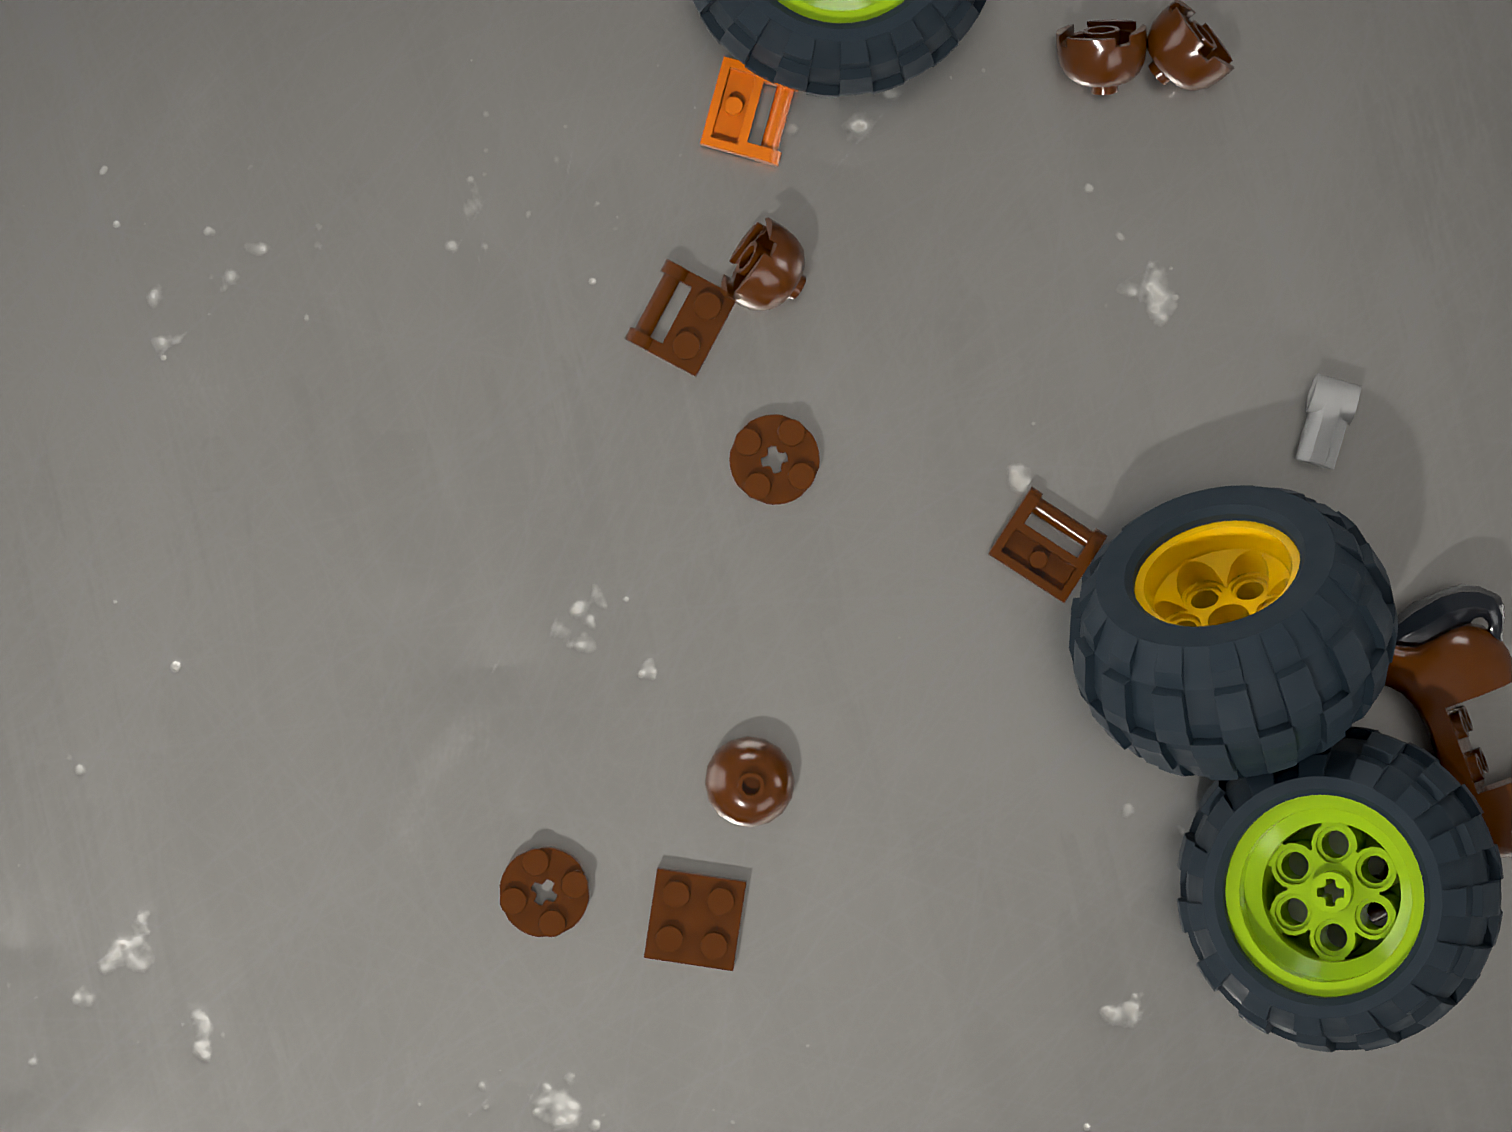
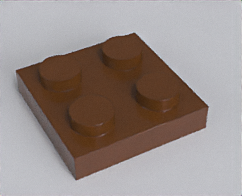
[644,867,747,971]

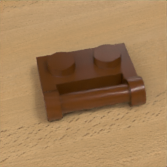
[624,259,735,377]
[988,486,1108,603]

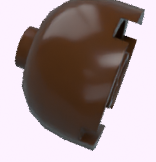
[1147,0,1234,91]
[1056,19,1147,95]
[721,217,806,311]
[705,736,795,827]

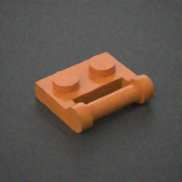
[700,56,799,166]

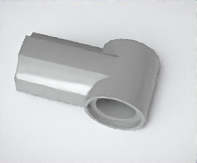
[1295,373,1361,470]

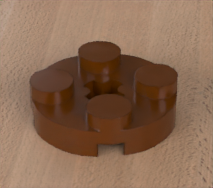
[729,414,820,505]
[499,846,590,937]

